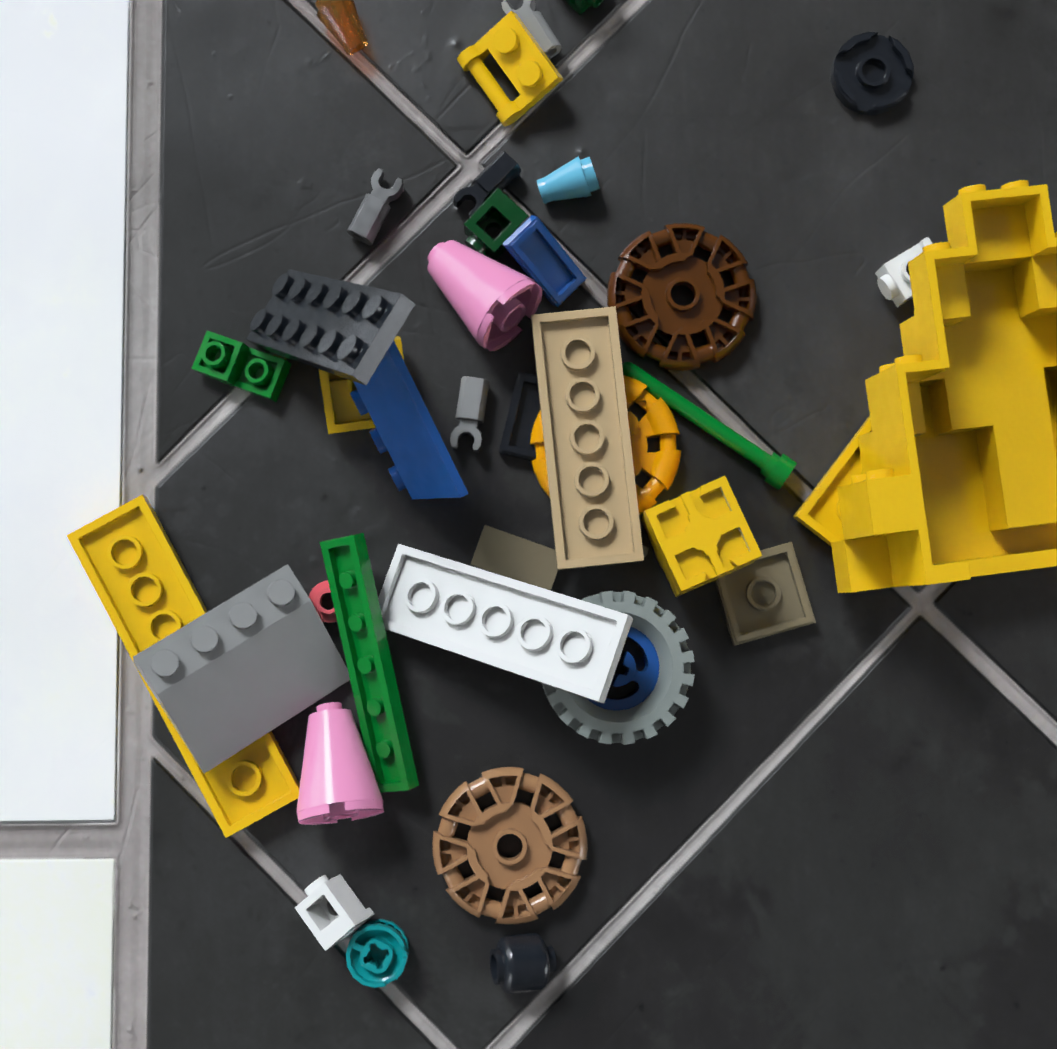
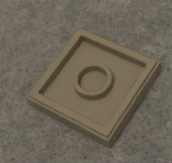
[714,542,816,646]

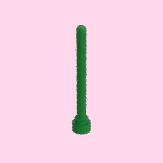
[622,361,797,490]

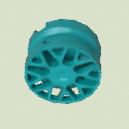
[346,919,409,988]

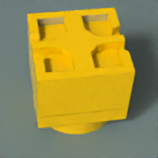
[641,476,762,597]

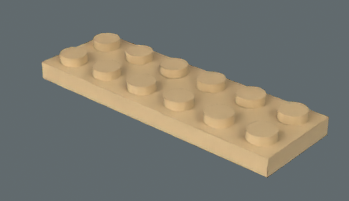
[531,306,644,570]

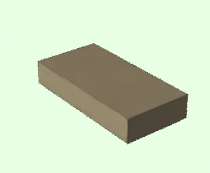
[470,525,558,591]

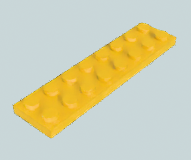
[67,495,300,838]

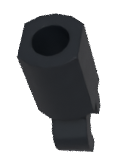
[453,151,521,218]

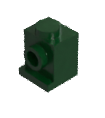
[464,188,529,261]

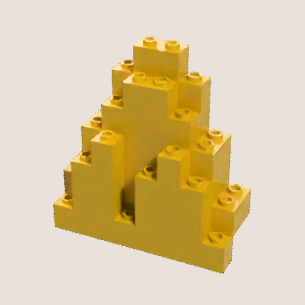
[831,180,1057,593]

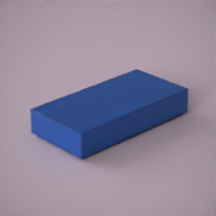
[502,215,587,307]

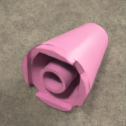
[427,240,543,351]
[296,702,384,825]

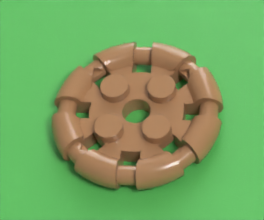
[432,767,587,925]

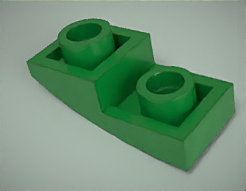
[191,330,292,402]

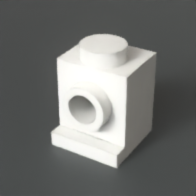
[875,237,933,307]
[295,874,374,951]

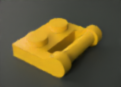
[457,11,563,127]

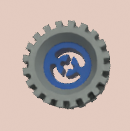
[542,590,695,745]

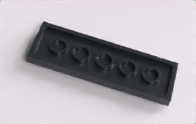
[246,269,415,385]

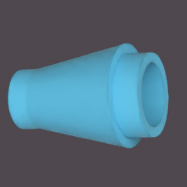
[536,156,600,204]

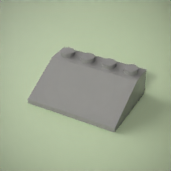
[133,564,350,774]

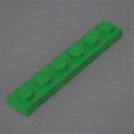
[320,533,419,793]

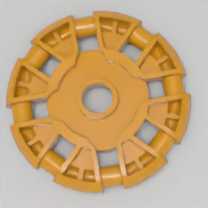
[530,375,681,515]

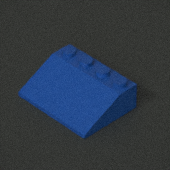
[350,341,469,499]

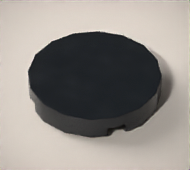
[830,32,914,115]

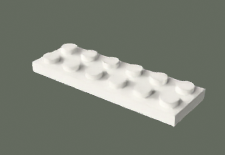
[378,544,633,704]

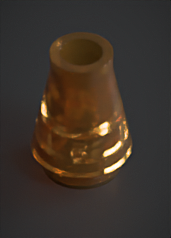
[315,0,368,55]

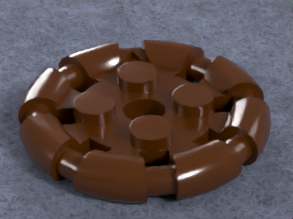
[607,223,757,371]

